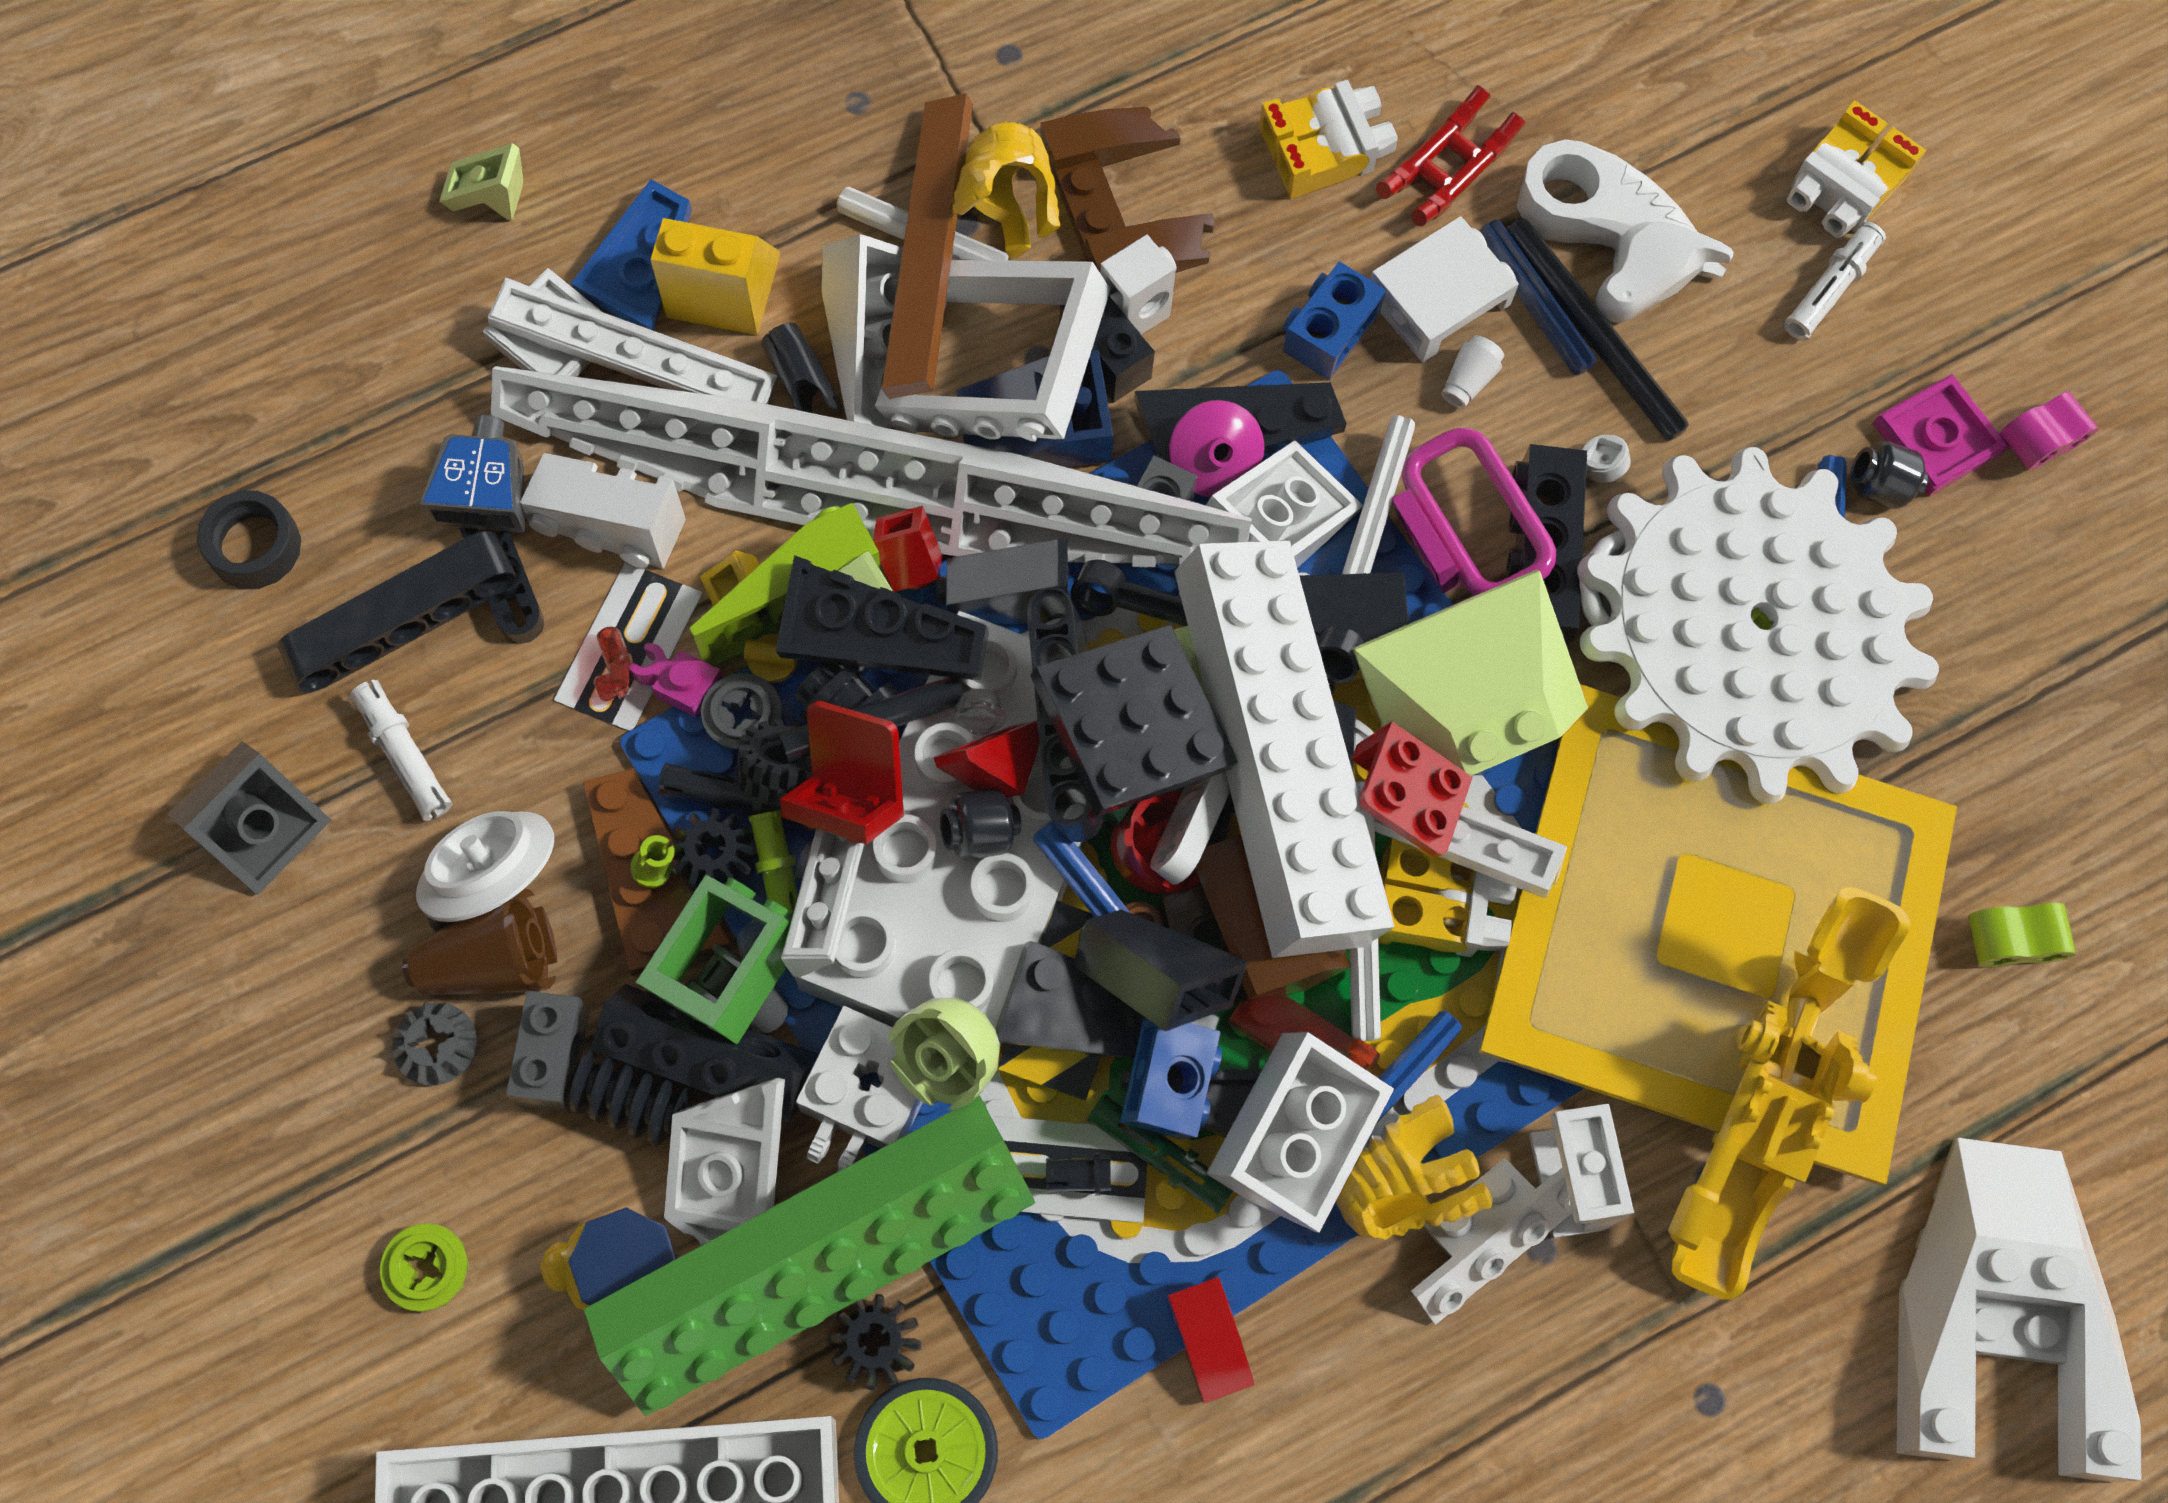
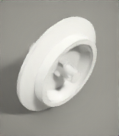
[416,811,554,922]

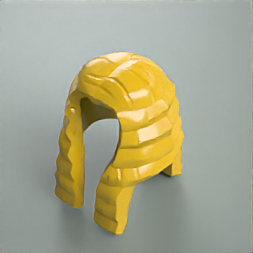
[953,121,1060,259]
[1336,1094,1493,1240]

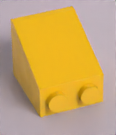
[650,218,780,336]

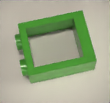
[636,875,793,1044]

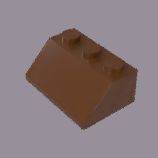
[1195,835,1351,999]

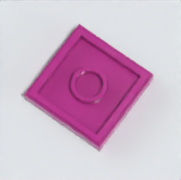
[1872,374,2010,497]

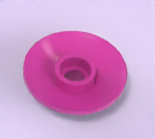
[1169,400,1264,497]

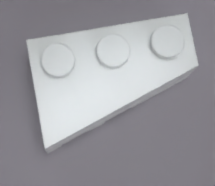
[520,453,686,569]

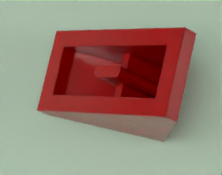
[933,720,1040,798]

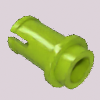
[630,835,674,888]

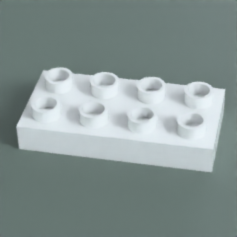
[795,611,1086,1045]

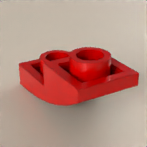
[1167,1277,1255,1404]

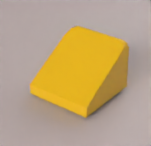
[700,550,760,606]

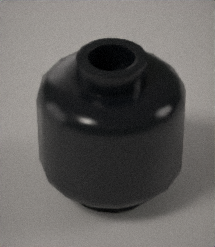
[1850,440,1928,509]
[940,789,1022,861]

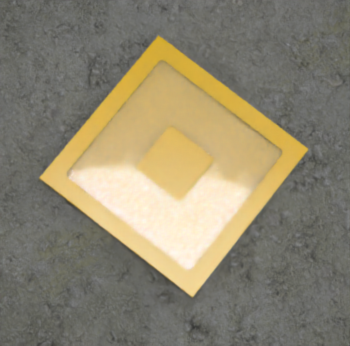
[1478,684,1957,1186]

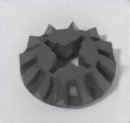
[701,673,783,750]
[390,1002,477,1086]

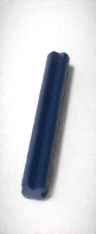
[1480,220,1596,376]

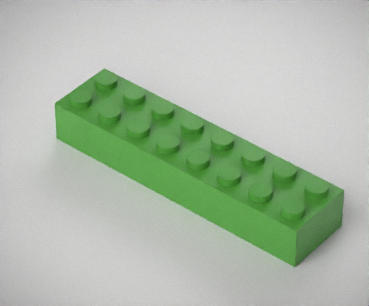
[584,1096,1036,1417]

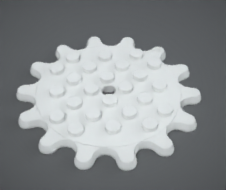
[1577,447,1939,805]

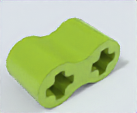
[1968,903,2076,968]

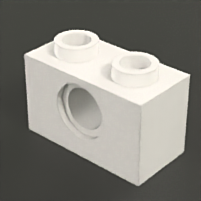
[1100,234,1177,335]

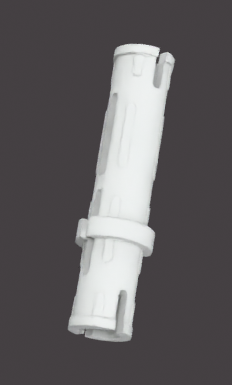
[1784,222,1886,341]
[349,680,453,821]

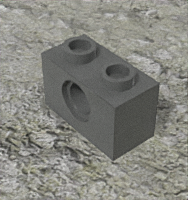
[506,991,590,1113]

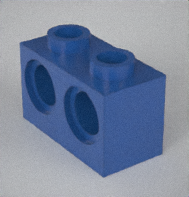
[1282,261,1386,380]

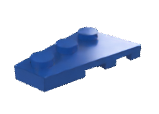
[571,179,692,331]

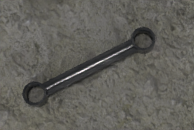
[1071,559,1364,684]

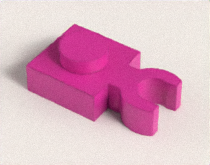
[629,643,724,718]

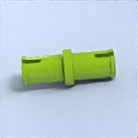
[749,810,798,913]

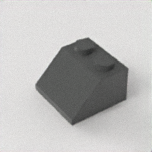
[167,741,331,895]

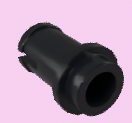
[1046,1153,1111,1196]

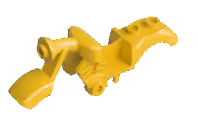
[1668,887,1910,1300]

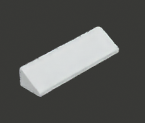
[781,829,864,977]

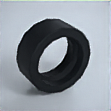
[197,490,301,589]

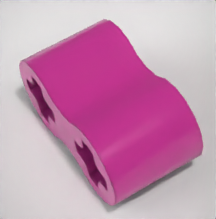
[2000,391,2099,471]

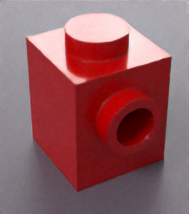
[873,506,942,592]

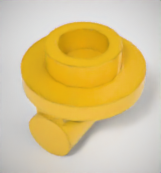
[744,634,798,683]

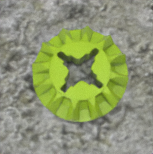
[380,1223,470,1313]

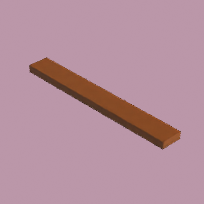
[882,93,973,399]

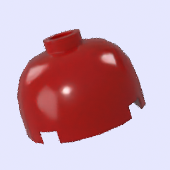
[1110,791,1213,895]

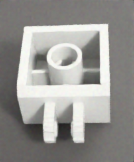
[796,1006,923,1172]

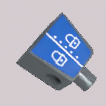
[420,415,525,533]

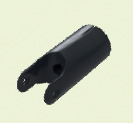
[761,323,842,413]

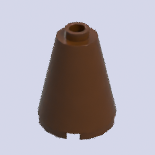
[402,888,557,995]

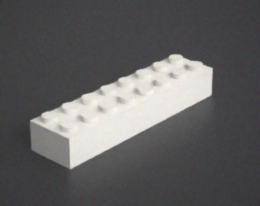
[1174,541,1394,958]
[375,1416,839,1503]

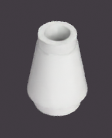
[1441,335,1504,409]

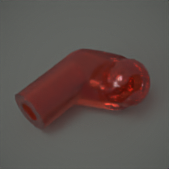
[593,626,630,702]

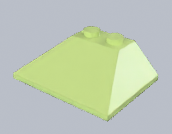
[1352,570,1588,776]

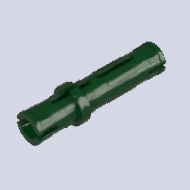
[1086,1093,1234,1214]

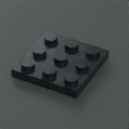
[1030,625,1238,817]

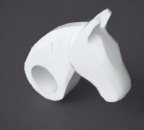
[1517,139,1734,323]

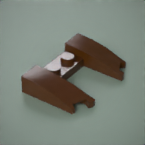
[1040,107,1214,273]

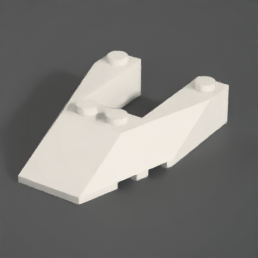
[1896,1138,2141,1483]

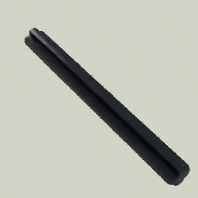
[1507,218,1689,441]

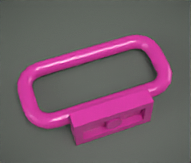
[1392,428,1556,596]

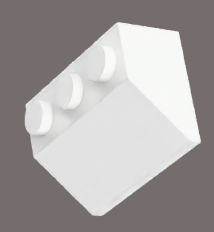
[1206,1032,1394,1232]

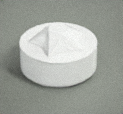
[1582,435,1631,483]

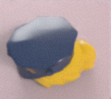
[540,1207,678,1310]

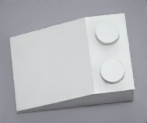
[1206,441,1363,568]

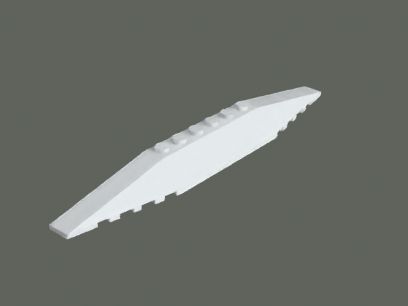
[491,366,1252,567]

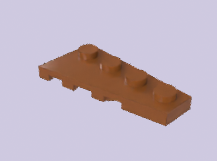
[583,768,732,976]

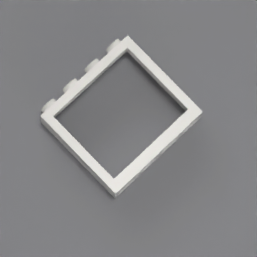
[875,260,1110,442]

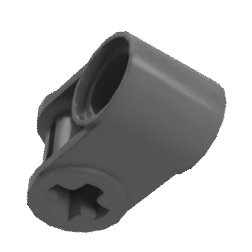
[685,943,788,1033]

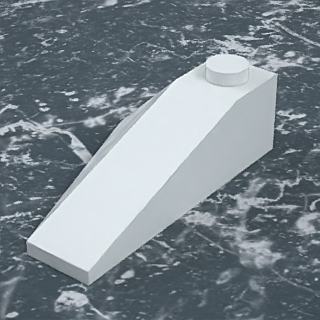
[821,234,903,429]

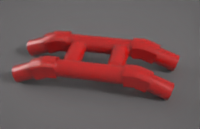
[1376,85,1526,227]

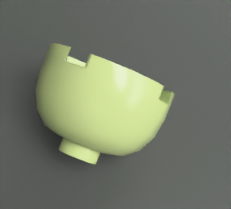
[888,998,1000,1110]

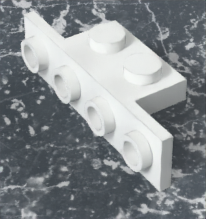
[1411,1158,1572,1325]

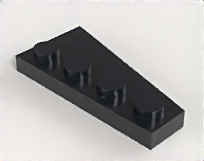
[1134,382,1347,463]

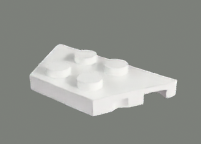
[664,1078,785,1246]

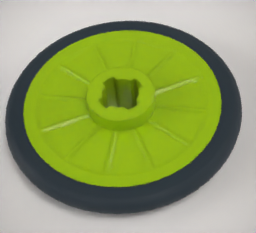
[854,1378,998,1503]

